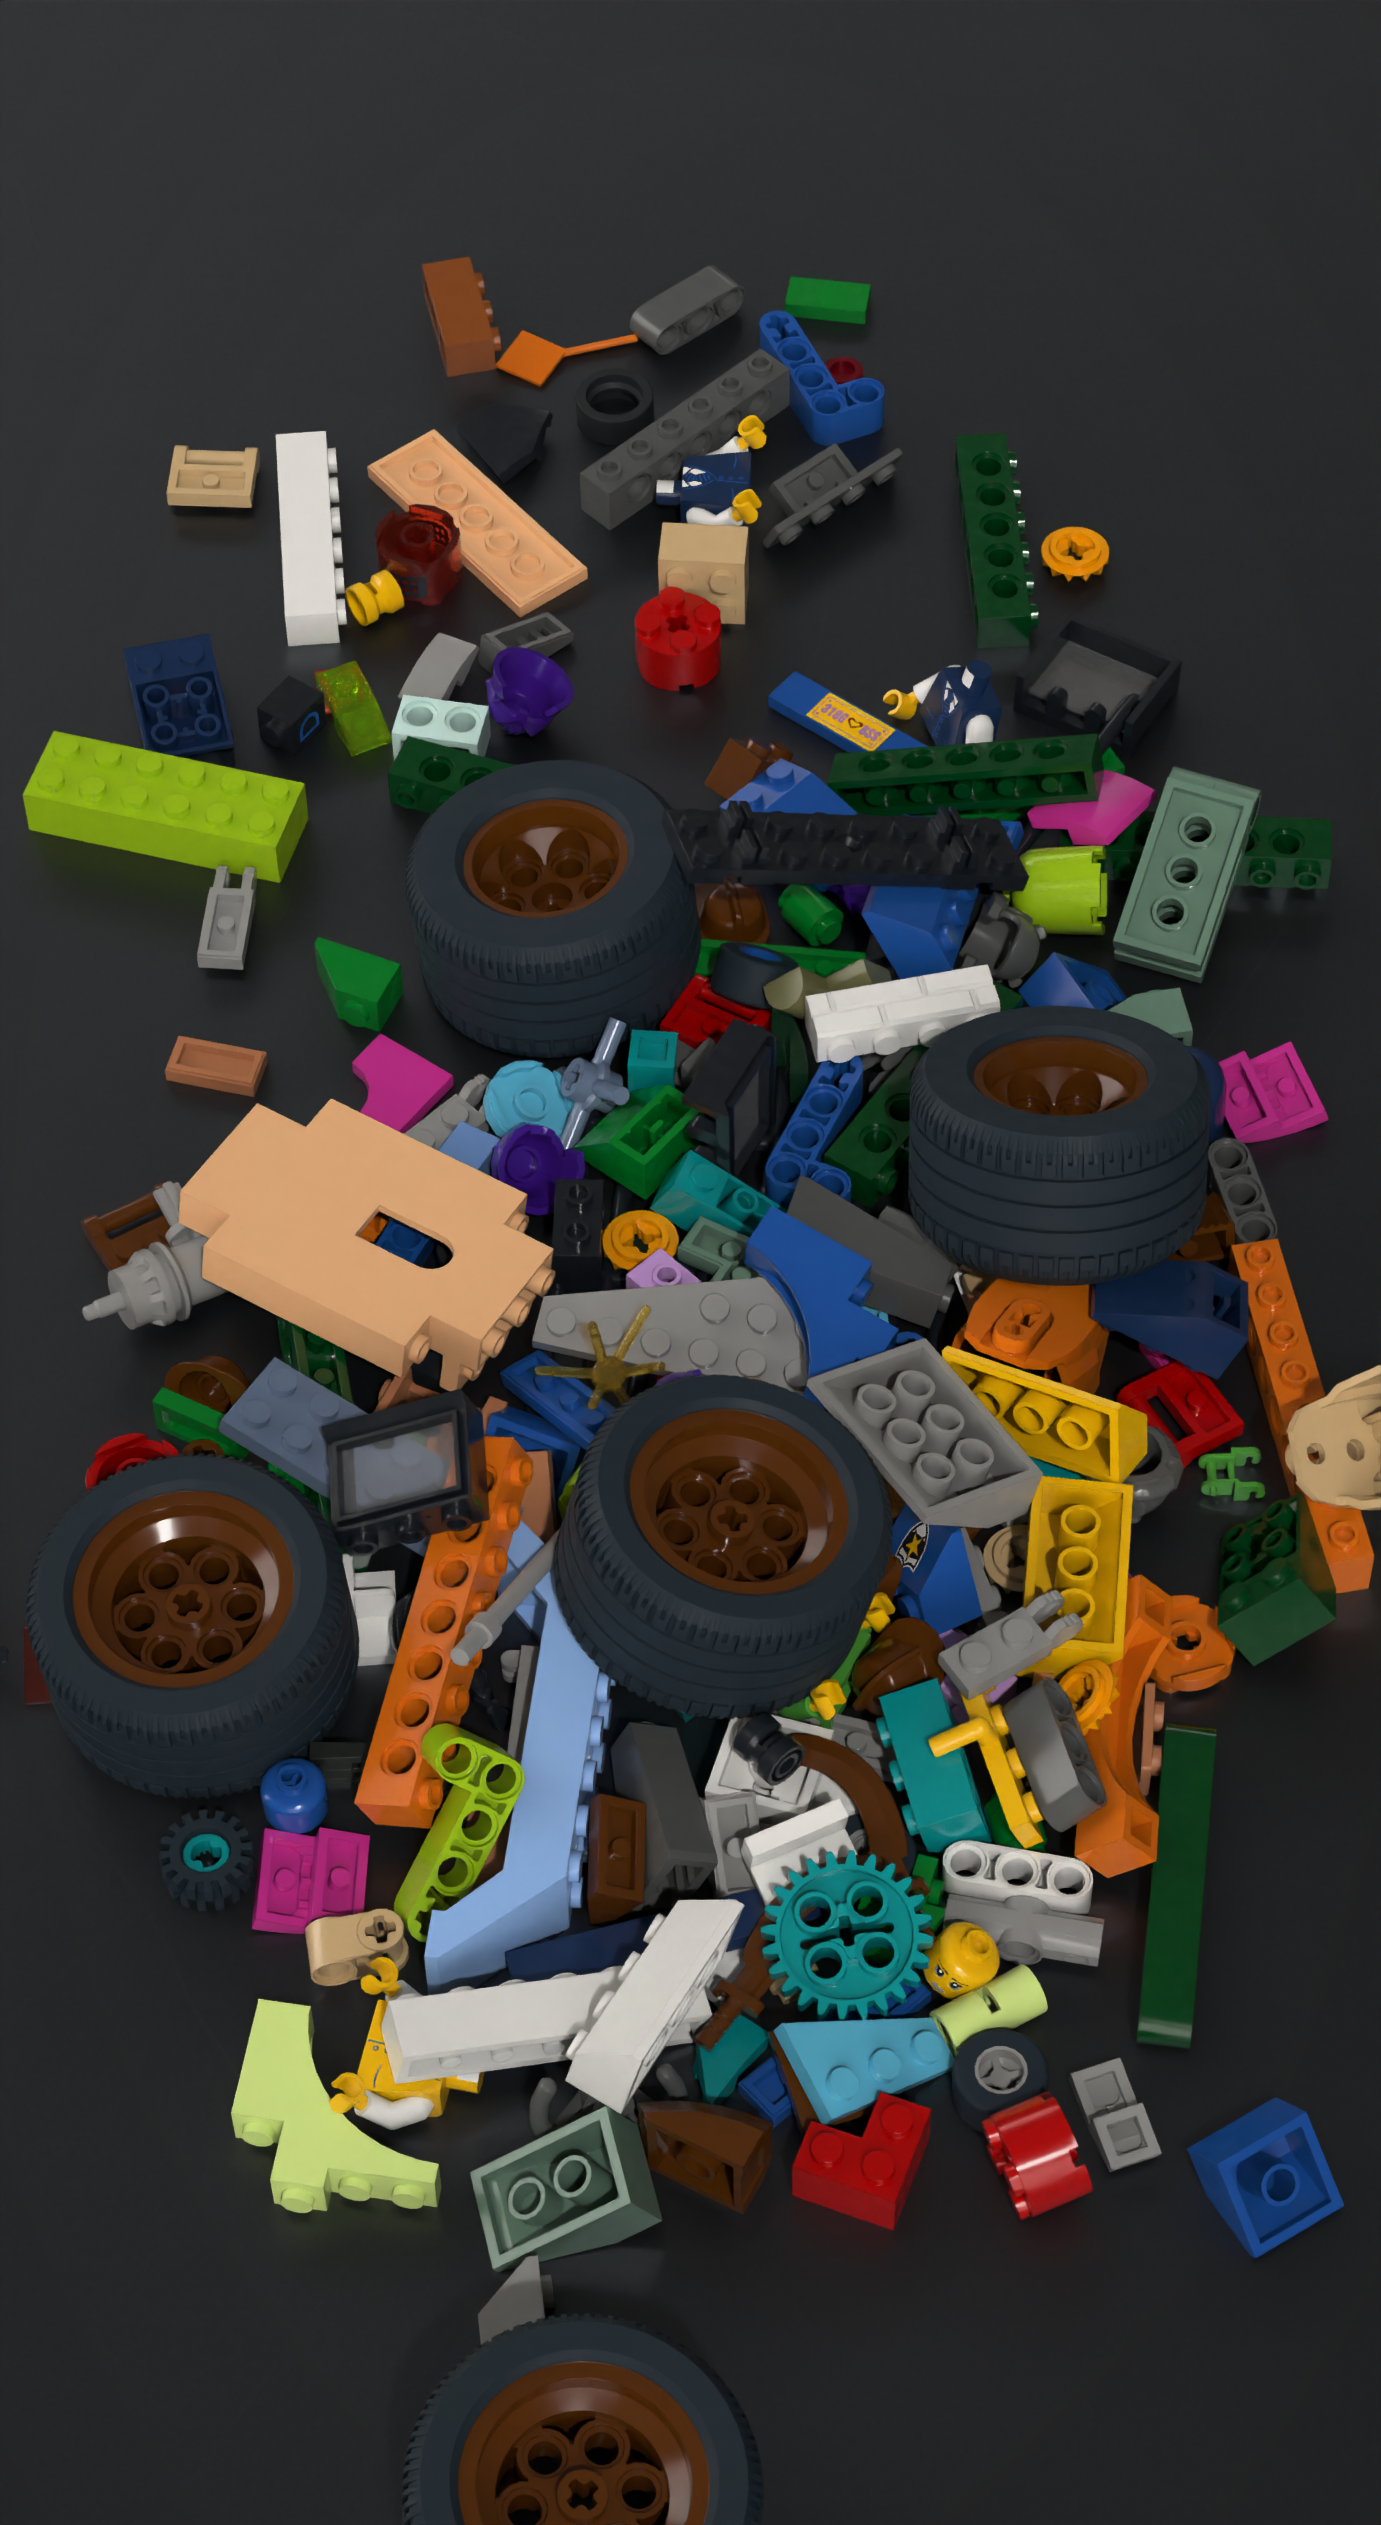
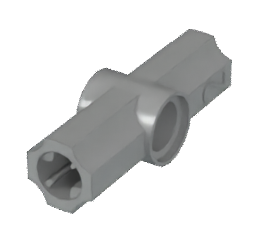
[942,1894,1105,1967]

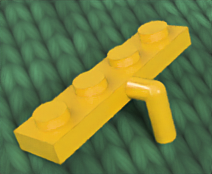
[928,1686,1045,1849]

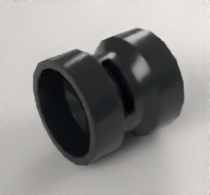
[733,1713,806,1786]

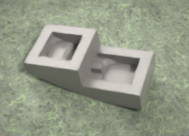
[398,632,479,702]
[1068,2057,1162,2172]

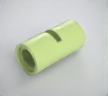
[929,1964,1048,2059]

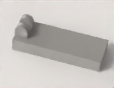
[501,1645,540,1765]

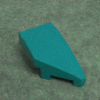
[692,2014,769,2105]

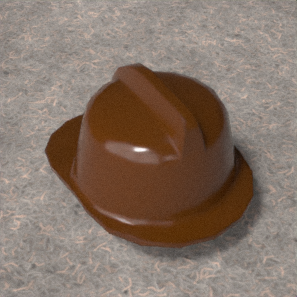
[695,877,770,944]
[164,1355,251,1415]
[852,1617,946,1717]

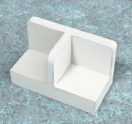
[342,1554,397,1666]

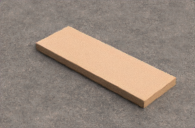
[367,429,588,618]

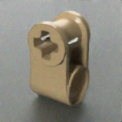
[305,1909,409,1986]

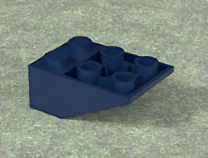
[123,633,234,757]
[1091,1260,1248,1380]

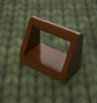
[587,1793,646,1925]

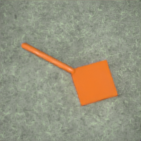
[496,330,639,387]

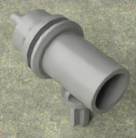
[82,1181,229,1330]

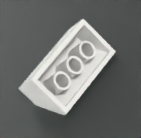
[565,1899,744,2114]

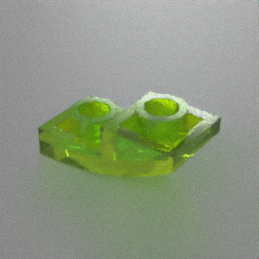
[315,660,392,756]

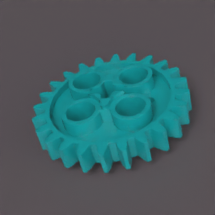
[761,1850,933,2021]

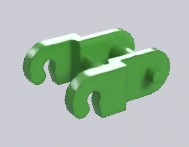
[1198,1447,1265,1501]

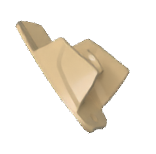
[1285,1365,1381,1511]

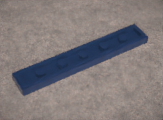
[505,1889,824,1982]

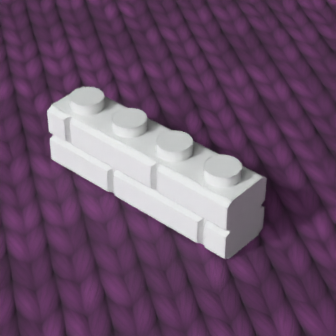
[805,964,1000,1063]

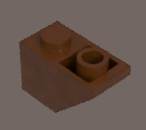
[704,737,803,800]

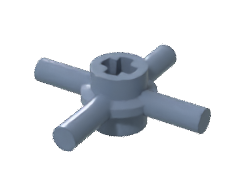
[557,1017,630,1150]

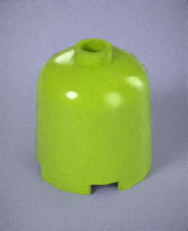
[1003,845,1108,935]

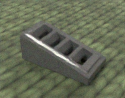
[478,612,575,674]

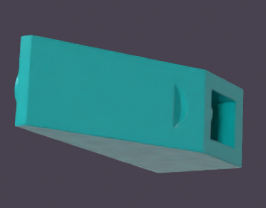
[650,1150,788,1238]

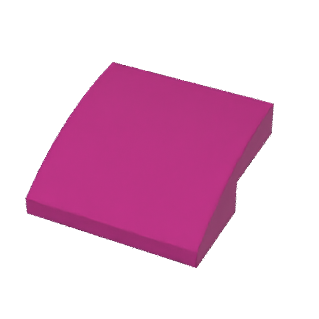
[1027,770,1158,845]
[1218,1041,1329,1143]
[251,1827,370,1934]

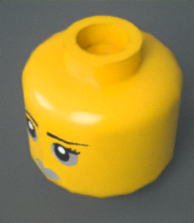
[922,1921,1000,2000]

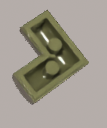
[763,958,892,1021]

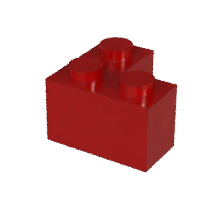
[792,2092,931,2231]

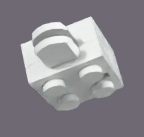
[705,1715,859,1825]

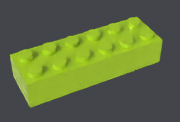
[23,731,309,883]

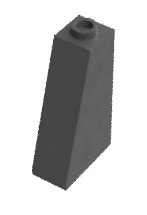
[786,1175,955,1329]
[610,1721,718,1913]

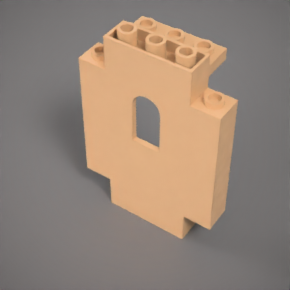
[178,1099,555,1391]

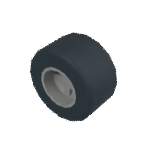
[952,2029,1049,2133]

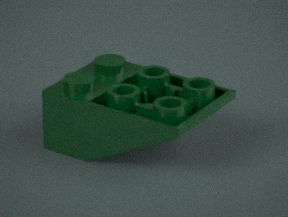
[1217,1491,1336,1666]

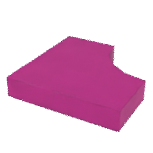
[352,1033,454,1134]

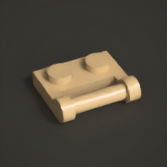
[166,445,260,508]

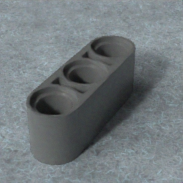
[629,265,746,355]
[1206,1138,1278,1245]
[1003,1677,1107,1832]

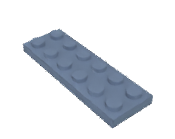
[218,1357,524,1558]

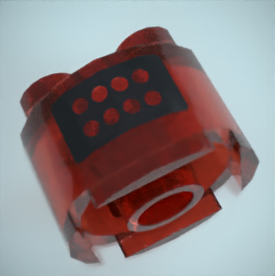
[375,504,463,606]

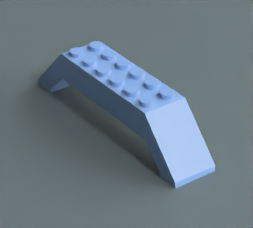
[424,1519,617,1995]

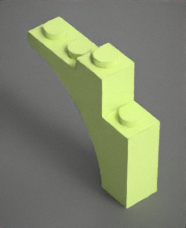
[231,1999,442,2213]

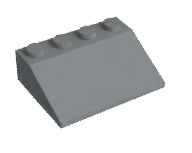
[806,1338,1043,1528]

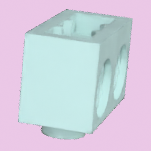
[391,695,491,760]

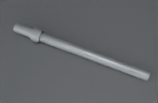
[450,1528,560,1666]

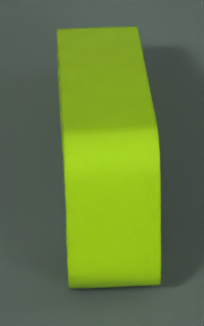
[394,1723,525,1943]

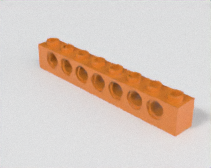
[1227,1238,1375,1594]
[354,1436,533,1829]

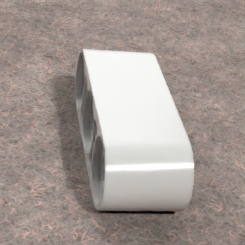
[942,1840,1093,1916]

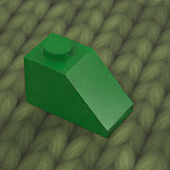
[314,937,403,1032]

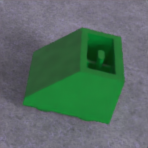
[573,1084,705,1200]

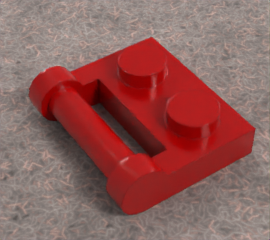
[660,973,780,1050]
[1116,1360,1244,1468]

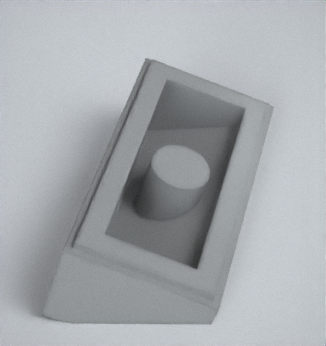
[699,1791,760,1900]

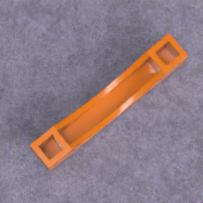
[1074,1574,1172,1878]

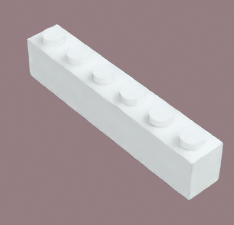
[276,431,347,646]
[381,1966,712,2084]

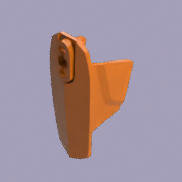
[952,1278,1110,1394]

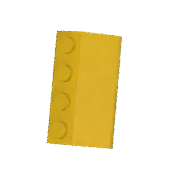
[942,1345,1147,1484]
[1016,1476,1134,1680]

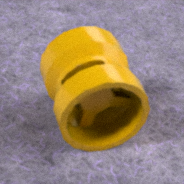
[345,570,404,626]

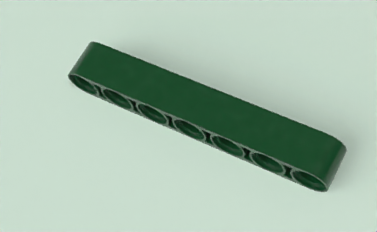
[1136,1723,1217,2049]

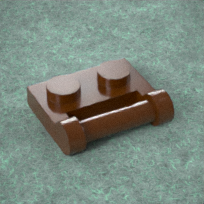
[81,1181,171,1271]

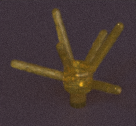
[535,1305,666,1410]

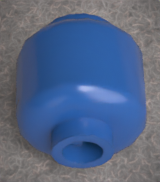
[260,1758,329,1834]

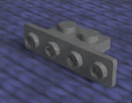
[762,443,903,549]

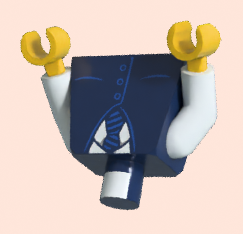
[656,415,766,527]
[883,660,1002,746]

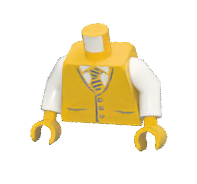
[329,1957,484,2130]

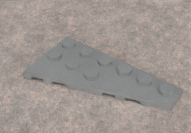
[532,1277,807,1396]

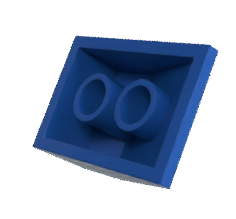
[719,758,858,892]

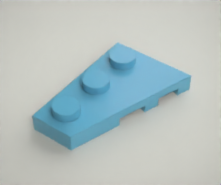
[773,2017,955,2125]

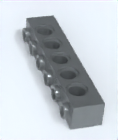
[580,348,790,531]

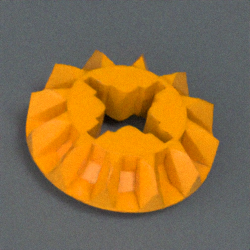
[1041,527,1109,582]
[603,1210,679,1272]
[1058,1659,1120,1736]

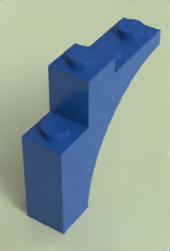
[744,1206,899,1412]

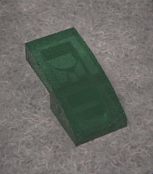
[772,1007,809,1103]

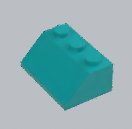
[876,1678,993,1853]

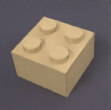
[658,522,749,625]

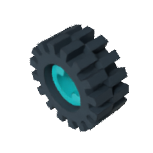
[159,1809,256,1911]

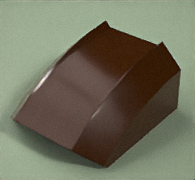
[638,2101,774,2215]

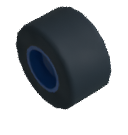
[710,942,799,1010]

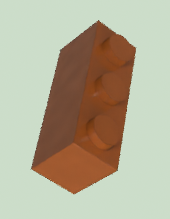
[422,256,501,377]

